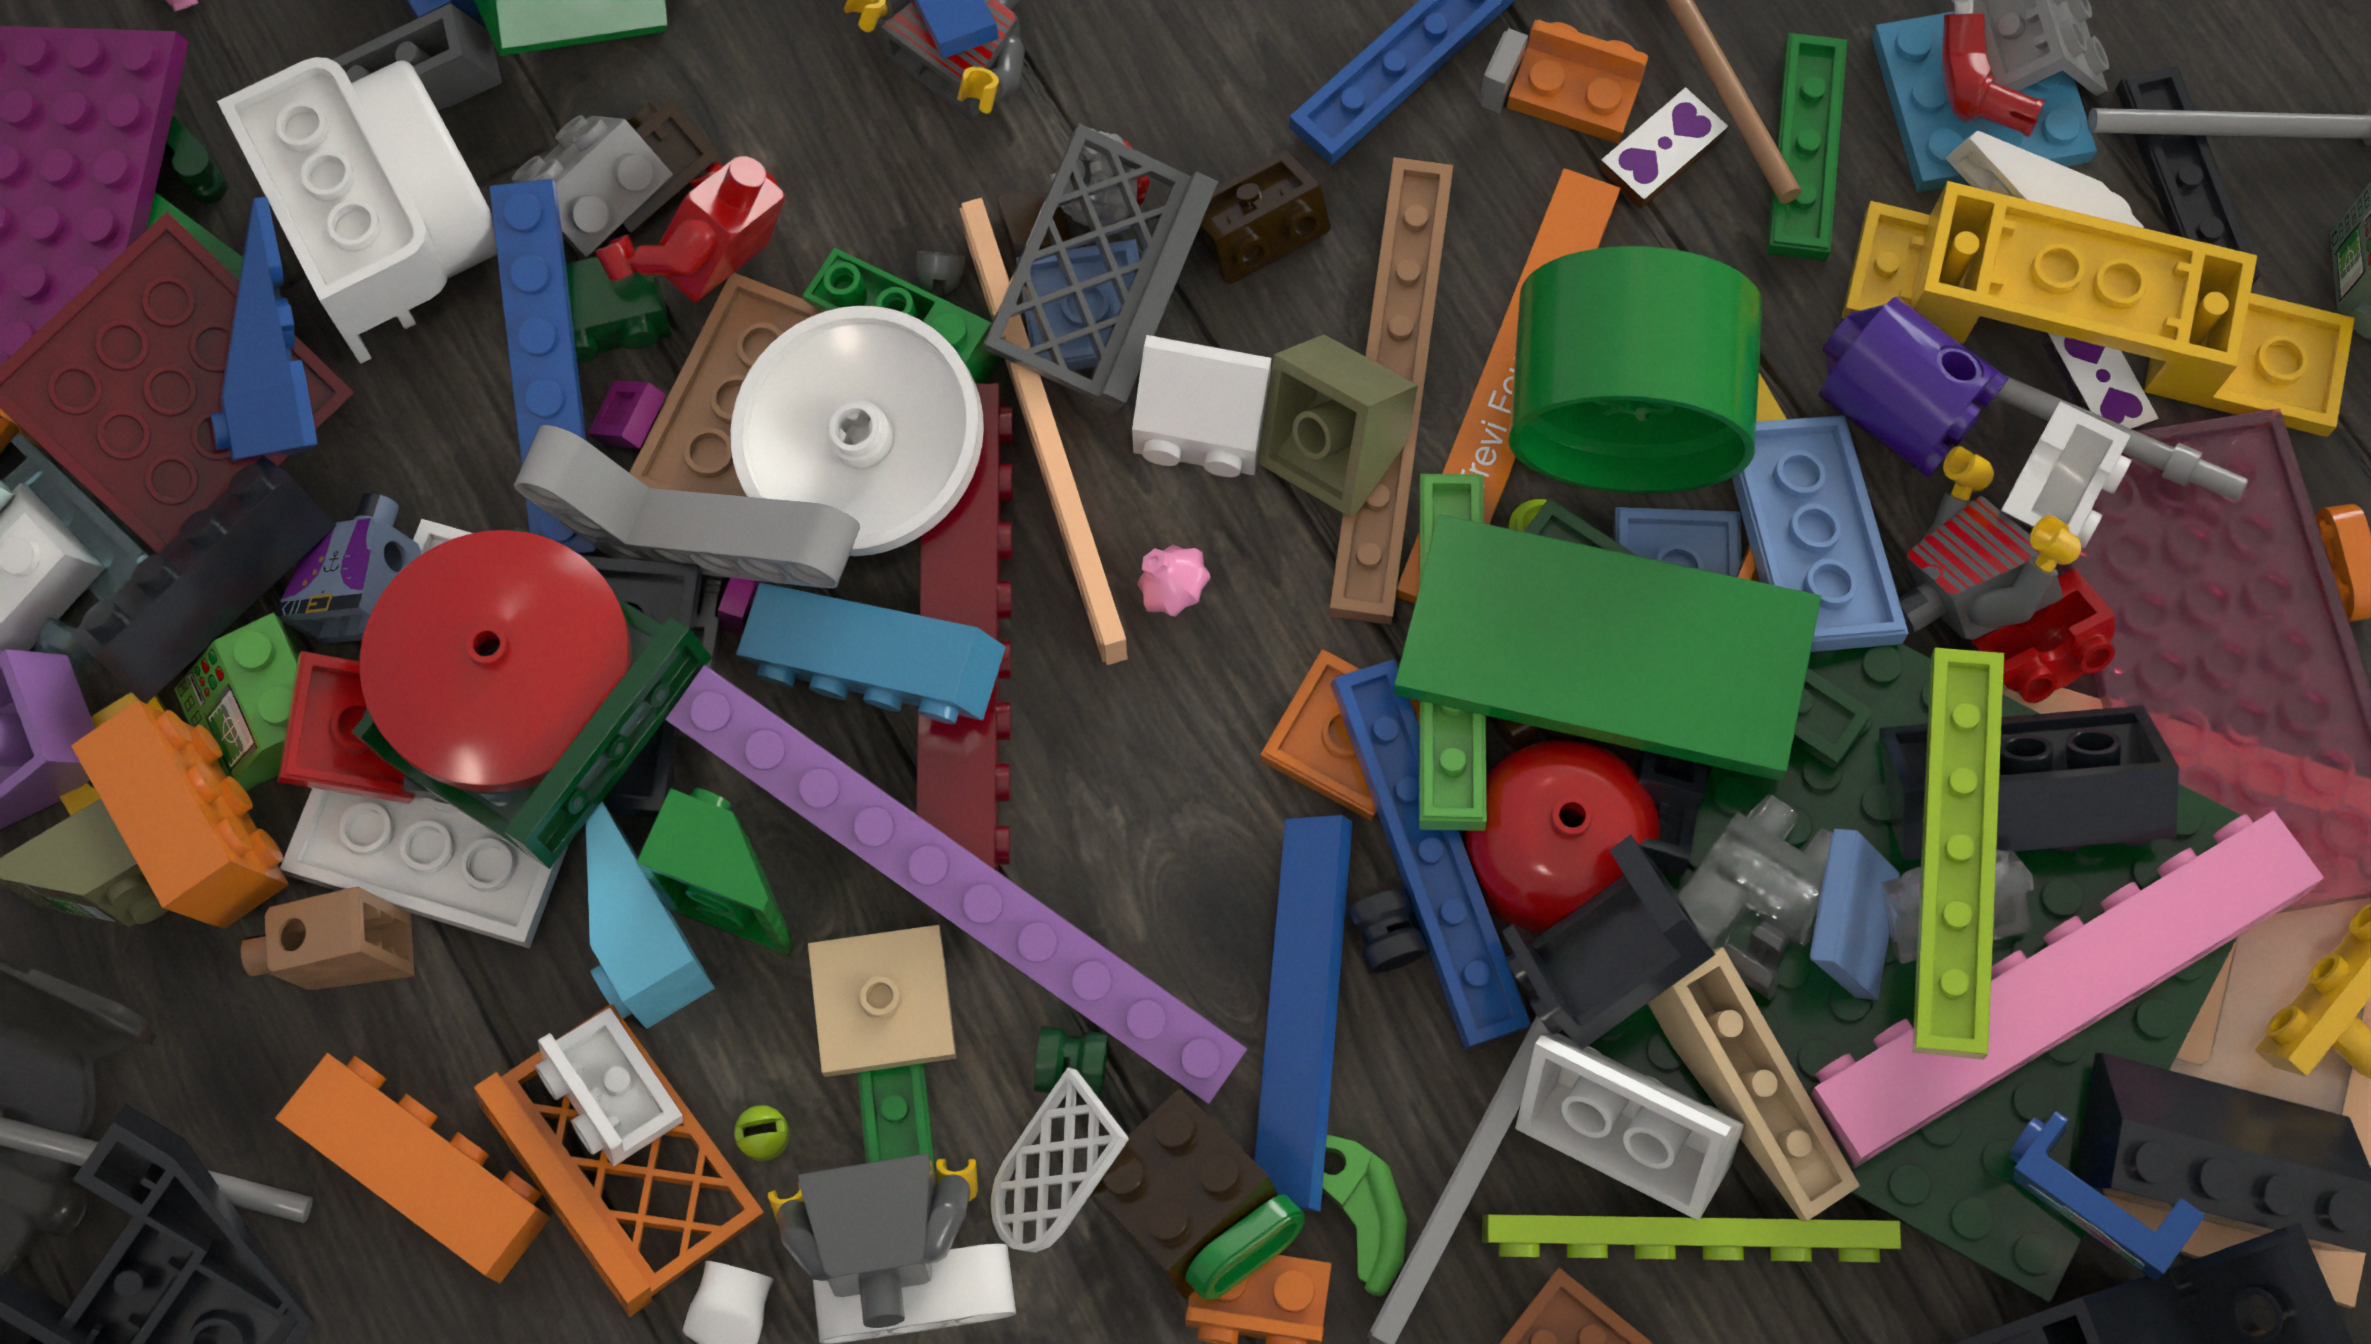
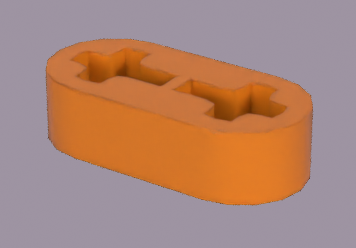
[2314,504,2371,622]

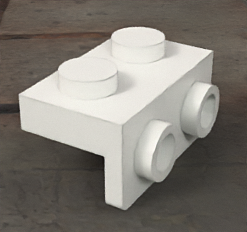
[535,1008,683,1167]

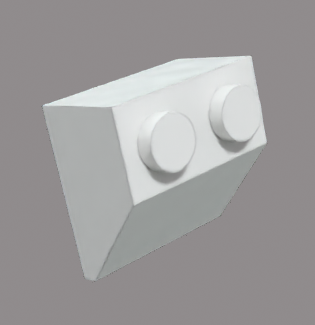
[1132,335,1271,477]
[0,483,105,653]

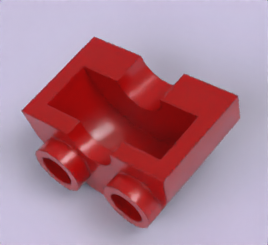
[1970,568,2116,703]

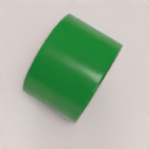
[1508,246,1762,494]

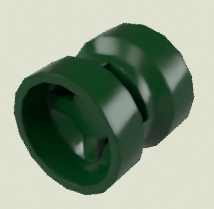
[1034,1026,1109,1099]

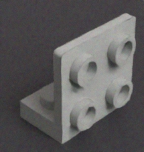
[1973,0,2109,96]

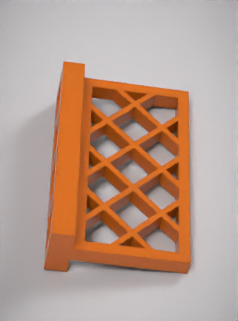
[474,1004,764,1318]

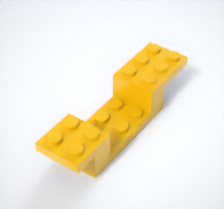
[1841,181,2355,437]

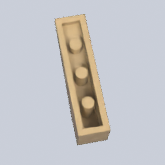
[1648,947,1860,1221]

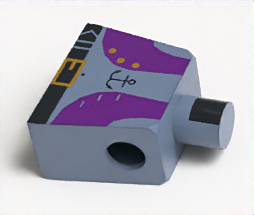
[275,493,422,644]

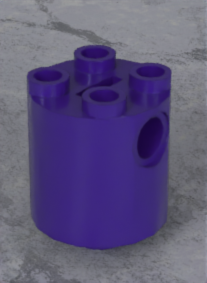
[1818,296,2009,478]

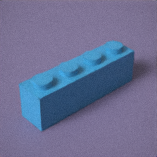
[736,583,1006,724]

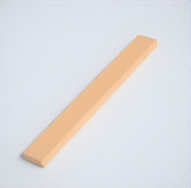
[959,197,1128,665]

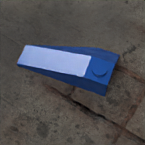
[210,197,318,463]

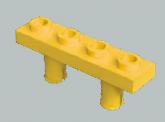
[2255,903,2371,1079]

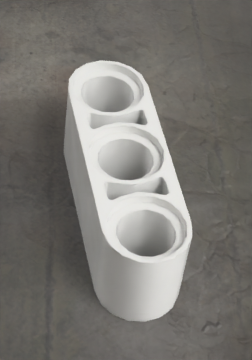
[813,1244,1016,1344]

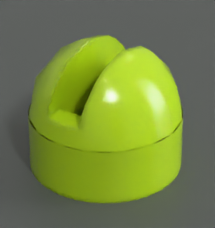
[734,1105,790,1161]

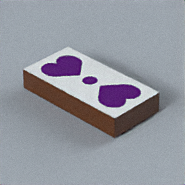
[1599,87,1728,209]

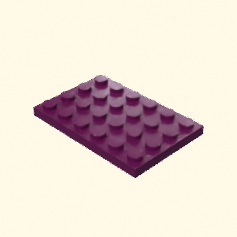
[0,26,189,366]

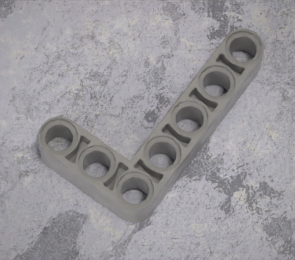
[514,425,860,588]

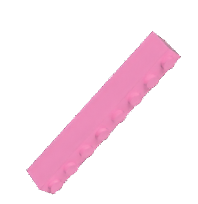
[1810,811,2324,1169]

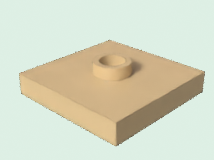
[808,925,957,1077]

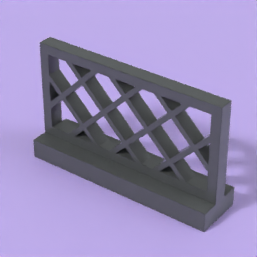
[982,123,1218,415]

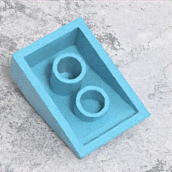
[586,801,715,1029]

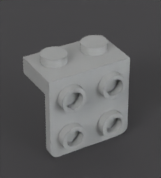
[512,115,673,257]

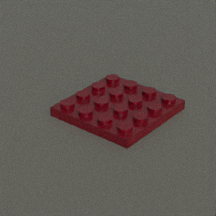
[0,212,354,554]

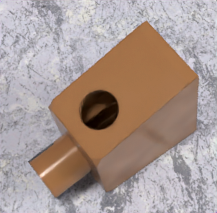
[241,886,415,990]

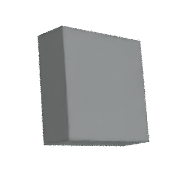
[1479,28,1528,114]

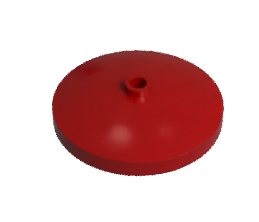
[360,530,632,792]

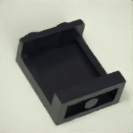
[1502,835,1716,1050]

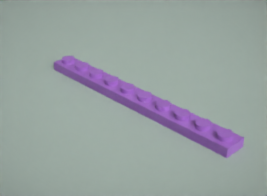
[666,665,1247,1104]

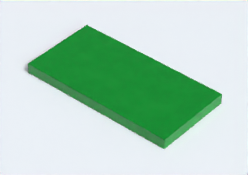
[1394,514,1822,782]

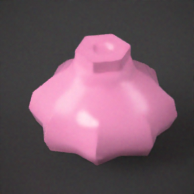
[1137,544,1210,617]

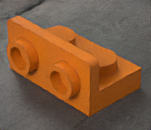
[1506,20,1648,144]
[1185,1255,1332,1344]

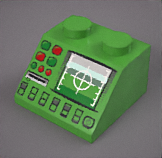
[174,612,302,791]

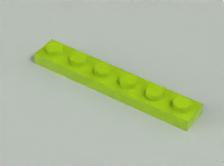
[1912,648,2004,1060]
[1482,1215,1901,1262]

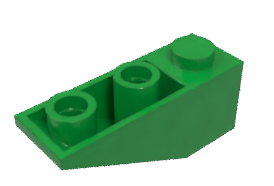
[802,247,1001,384]

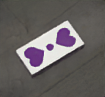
[2041,333,2159,432]

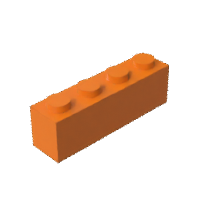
[275,1053,551,1283]

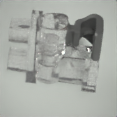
[1678,794,1832,1000]

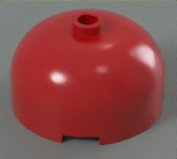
[1462,740,1660,934]

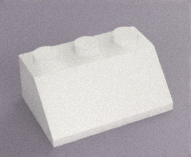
[1515,1034,1744,1221]

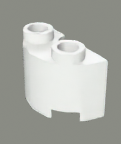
[2000,401,2132,548]

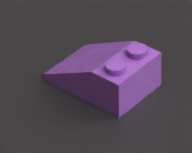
[0,649,95,829]

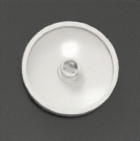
[730,306,984,556]

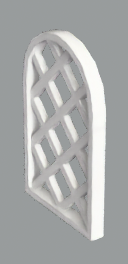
[990,1068,1129,1252]

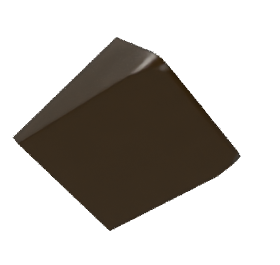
[997,193,1074,265]

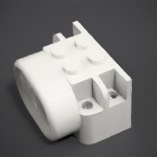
[217,57,497,364]

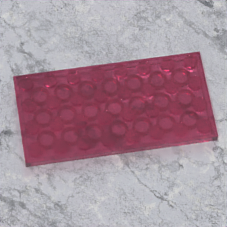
[2062,408,2371,914]

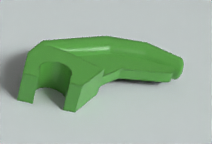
[1322,1135,1408,1297]

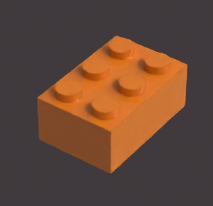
[71,700,289,929]

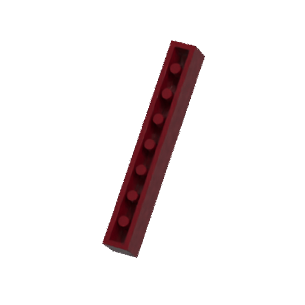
[916,383,1014,872]

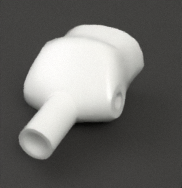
[683,1261,774,1344]

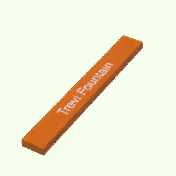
[1396,168,1621,604]

